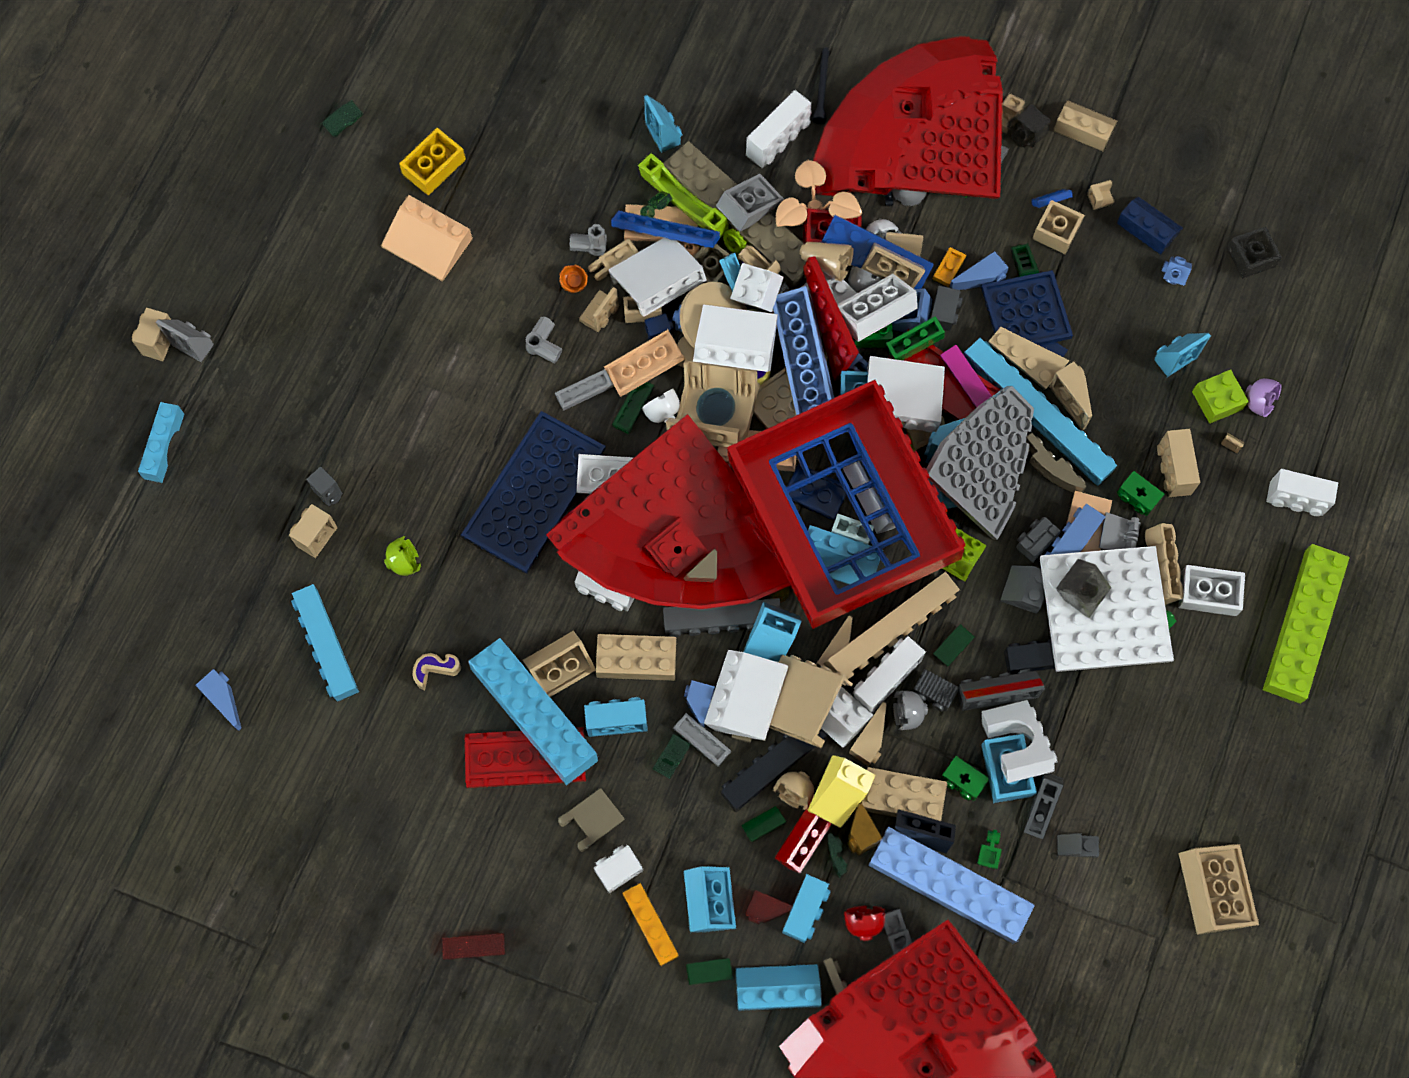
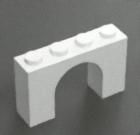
[982,700,1057,783]

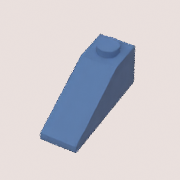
[949,252,1008,290]
[196,669,241,731]

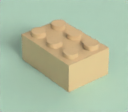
[1157,429,1200,497]

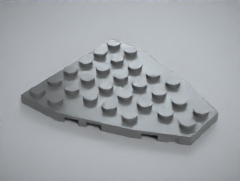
[926,386,1034,540]

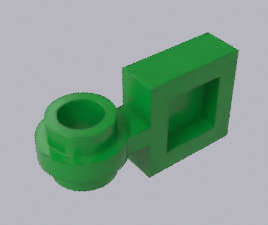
[977,829,1002,870]

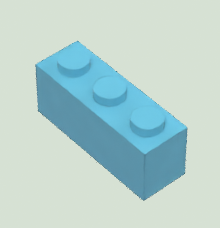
[782,874,830,943]

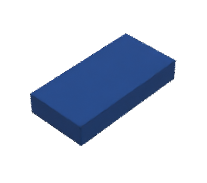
[1031,189,1073,208]

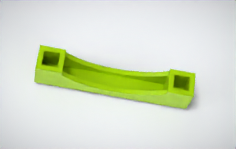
[638,153,729,237]

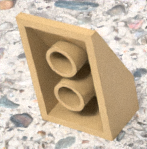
[1049,362,1092,431]

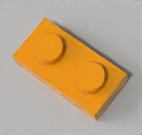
[933,247,966,287]

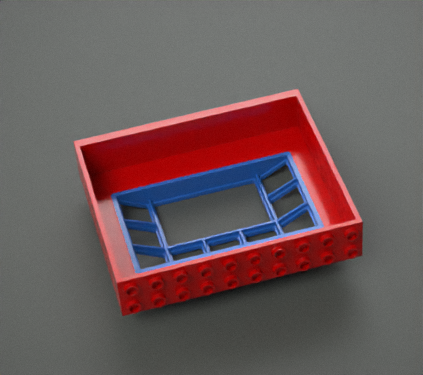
[727,380,966,629]

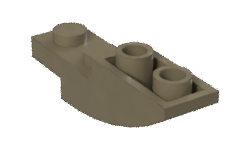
[1026,433,1086,493]

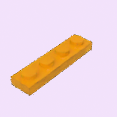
[623,883,679,966]

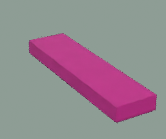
[940,345,992,408]

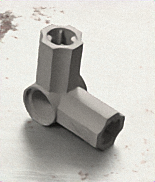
[570,224,607,256]
[526,317,562,364]

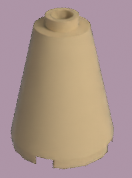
[800,242,854,281]

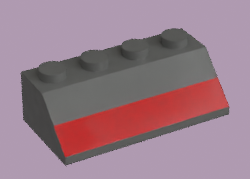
[958,669,1045,711]

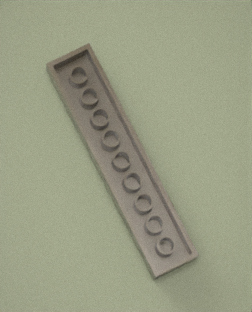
[663,141,806,290]

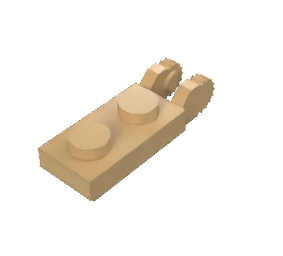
[588,239,639,281]

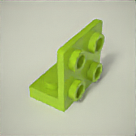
[942,529,986,582]

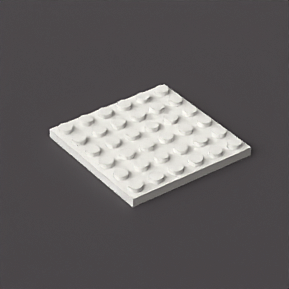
[1040,546,1174,672]

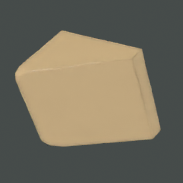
[1221,433,1244,453]

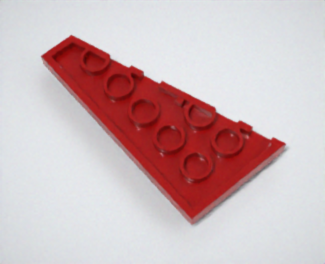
[803,256,859,381]

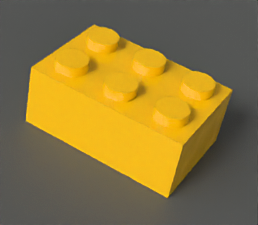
[399,128,466,195]

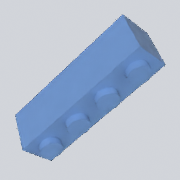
[1045,504,1106,555]

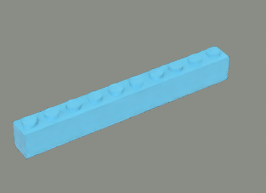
[964,338,1117,486]

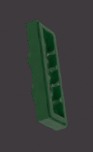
[612,382,655,434]

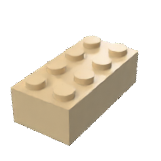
[596,634,677,681]
[861,767,947,821]

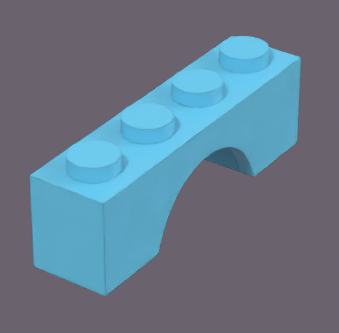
[138,402,184,483]

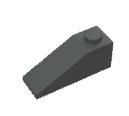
[1024,773,1063,839]

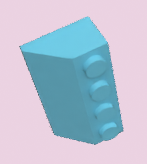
[808,525,880,584]
[736,965,821,1011]

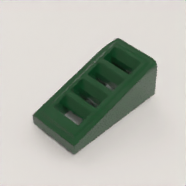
[1010,243,1039,277]

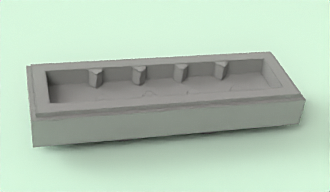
[555,369,614,411]
[673,713,731,767]

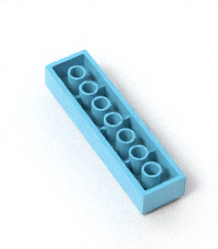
[469,638,598,785]

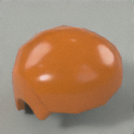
[559,265,588,293]

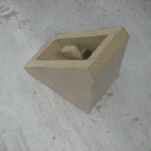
[684,549,717,582]

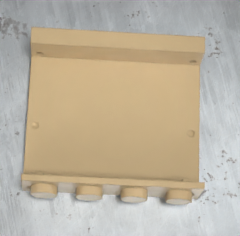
[769,655,852,748]

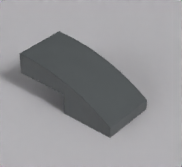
[884,908,912,955]

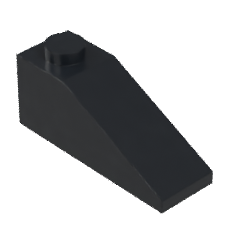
[895,809,956,854]

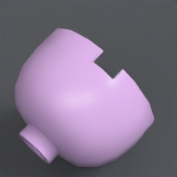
[1245,378,1281,417]

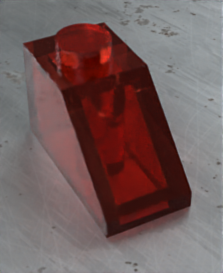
[746,890,793,924]

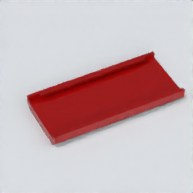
[888,329,1000,420]
[465,727,586,788]

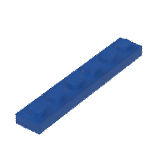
[611,211,720,248]

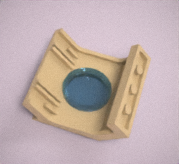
[666,360,760,448]

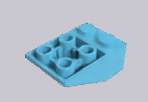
[743,602,802,662]

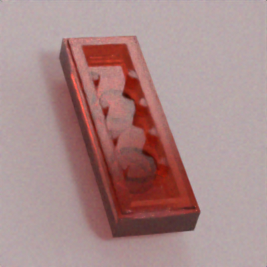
[442,933,505,960]

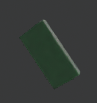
[741,806,786,843]

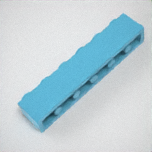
[291,584,359,701]

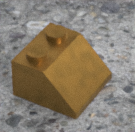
[847,803,882,856]

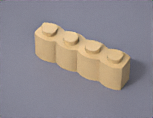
[1145,523,1183,605]

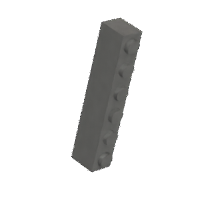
[663,598,780,637]

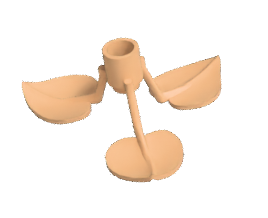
[776,160,862,227]

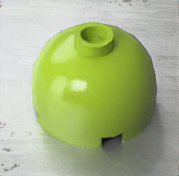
[384,536,421,576]

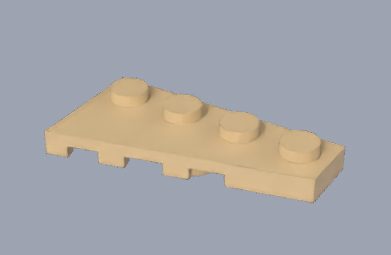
[988,327,1069,390]

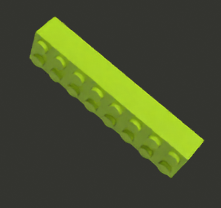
[1263,544,1350,704]

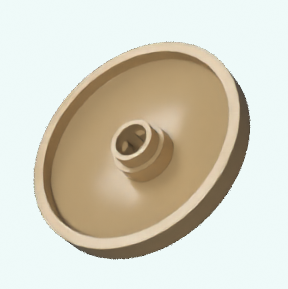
[680,282,747,349]

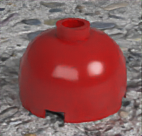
[844,906,885,941]

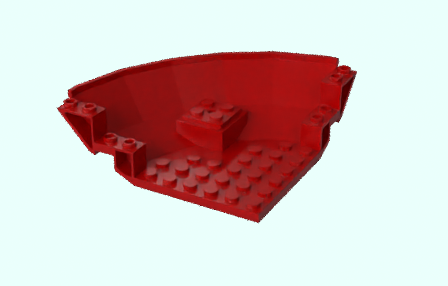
[813,36,1003,199]
[546,414,790,609]
[779,920,1056,1078]

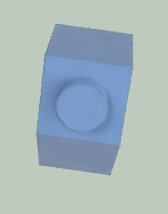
[684,681,715,727]

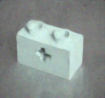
[831,514,874,545]

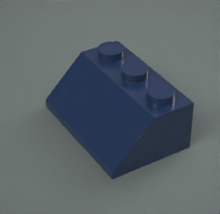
[1117,197,1183,255]

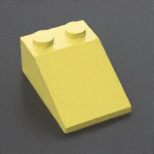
[808,755,876,828]

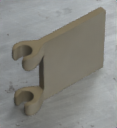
[558,788,625,852]

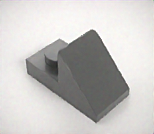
[1057,833,1099,858]

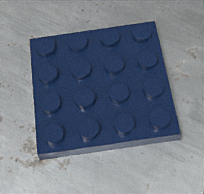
[981,270,1073,345]

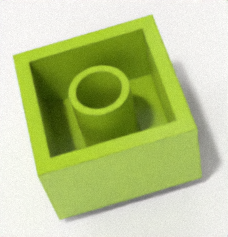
[1192,370,1249,424]

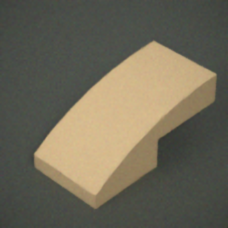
[1002,94,1025,133]

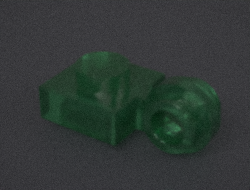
[640,191,673,218]

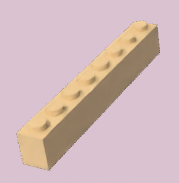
[823,572,960,680]

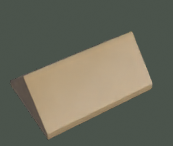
[861,242,925,289]

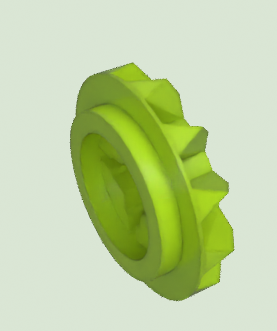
[723,228,747,256]

